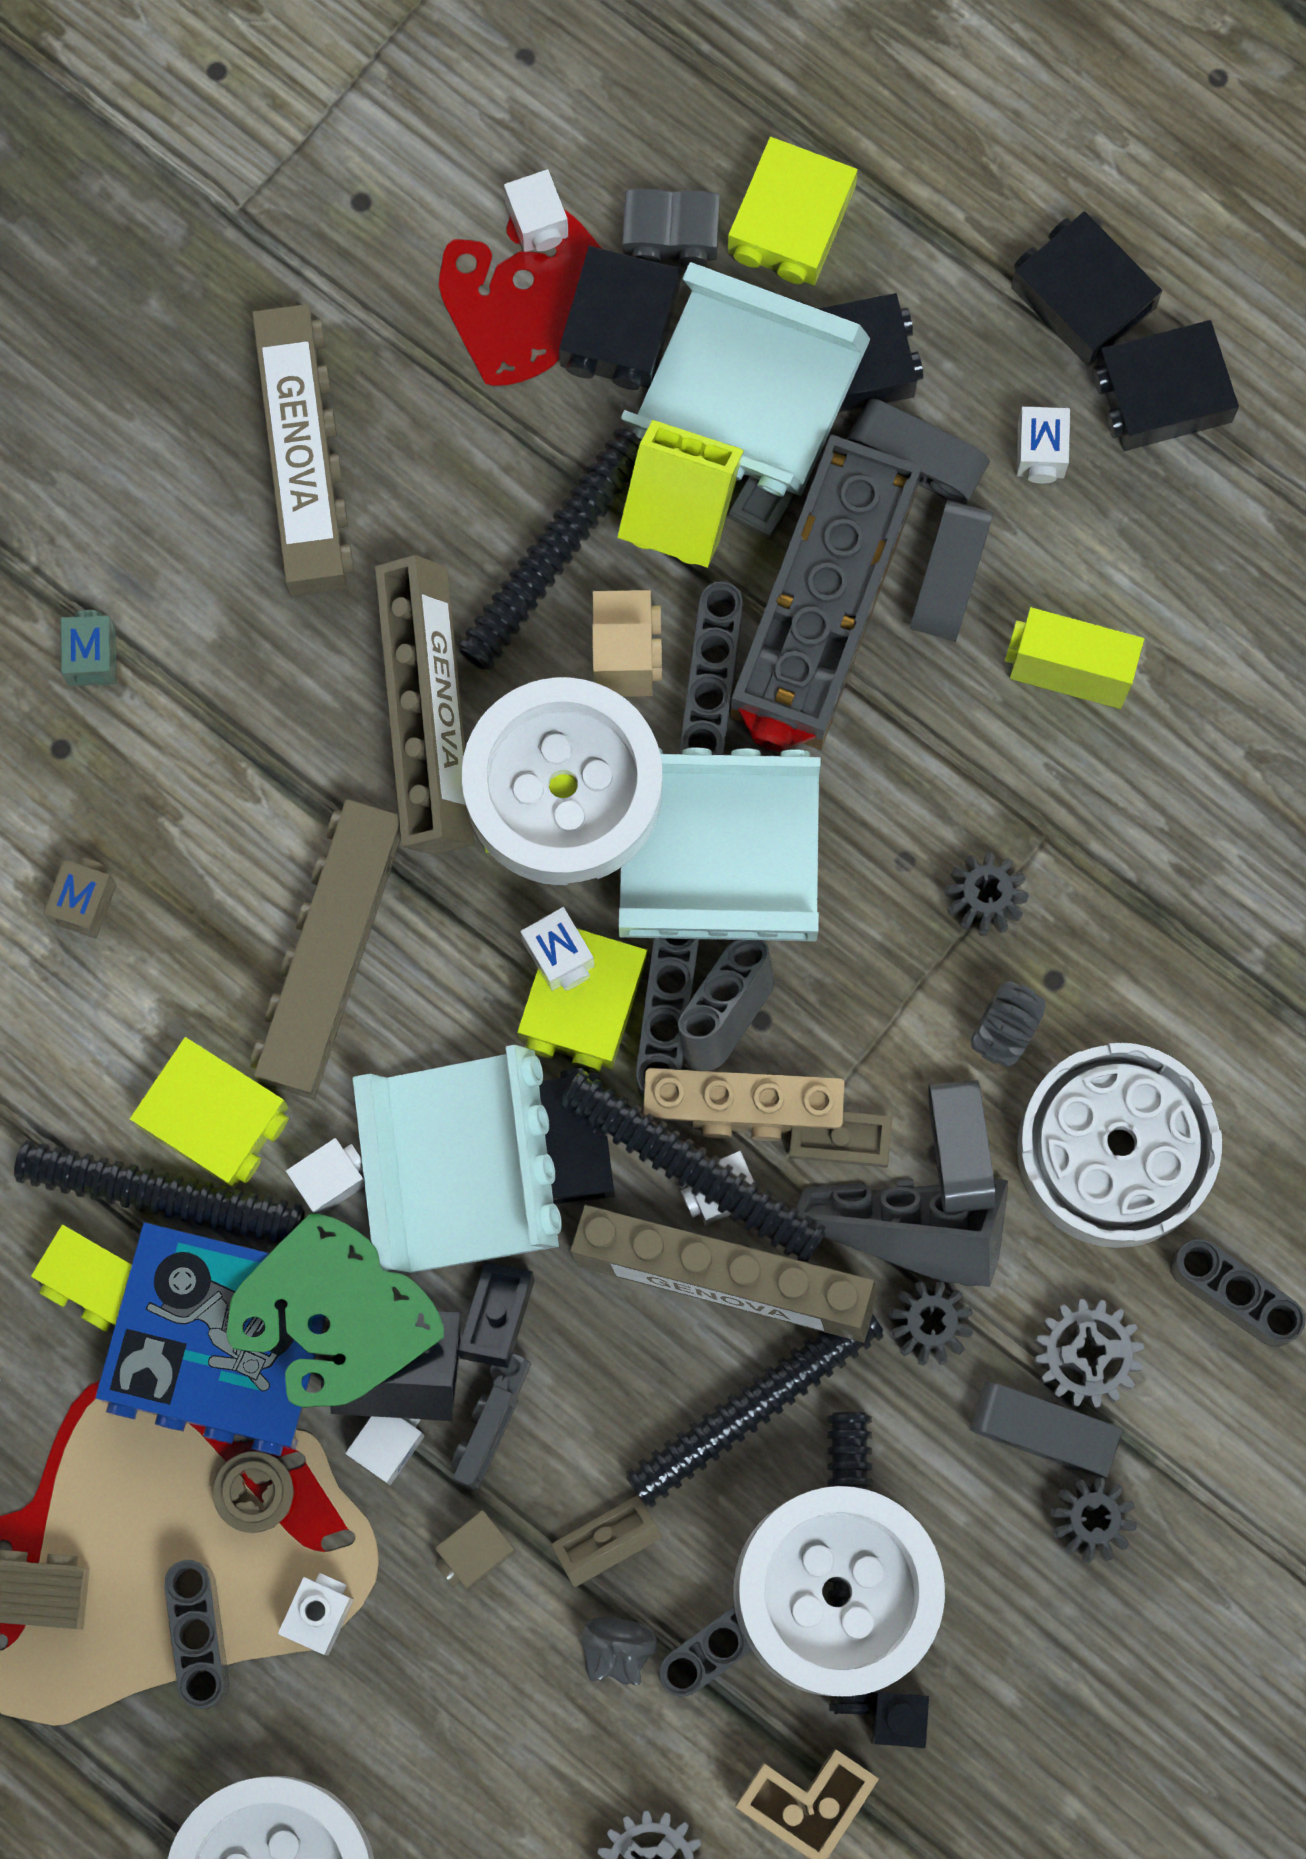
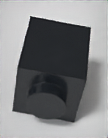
[871,1692,929,1748]

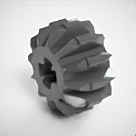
[944,852,1029,936]
[971,981,1046,1068]
[889,1281,973,1366]
[1050,1476,1137,1563]

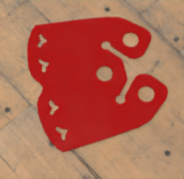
[439,210,602,386]

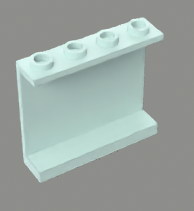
[621,262,870,497]
[619,748,821,941]
[353,1045,561,1275]

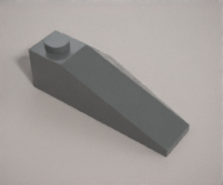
[796,1179,1008,1287]

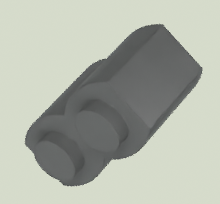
[622,189,720,266]

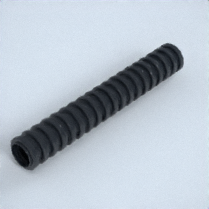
[457,428,642,670]
[560,1071,826,1262]
[14,1140,305,1243]
[626,1314,884,1508]
[827,1412,875,1714]

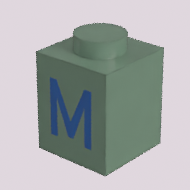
[61,610,117,686]

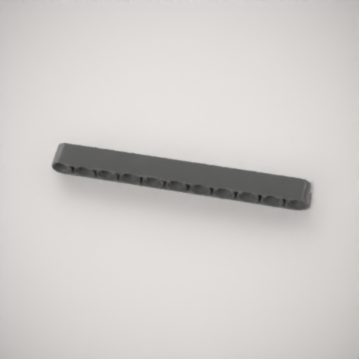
[636,581,743,1099]

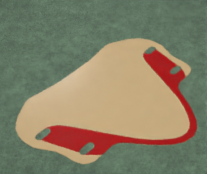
[0,1380,379,1726]

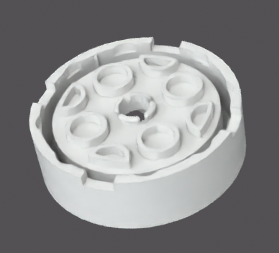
[462,677,662,885]
[1017,1043,1222,1248]
[733,1486,945,1696]
[168,1776,374,1859]

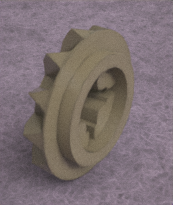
[213,1452,294,1533]

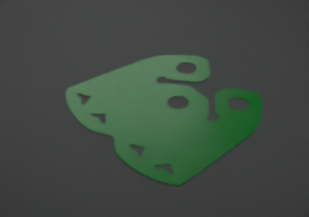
[226,1214,444,1408]

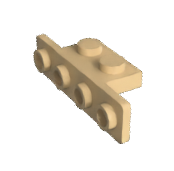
[643,1068,844,1141]

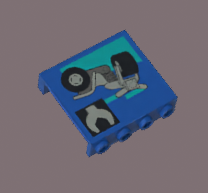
[95,1222,326,1456]

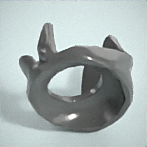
[579,1617,657,1686]

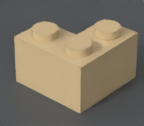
[592,590,662,697]
[735,1749,879,1859]

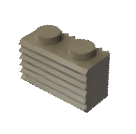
[0,1550,90,1630]

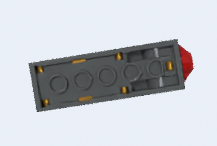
[731,435,922,752]

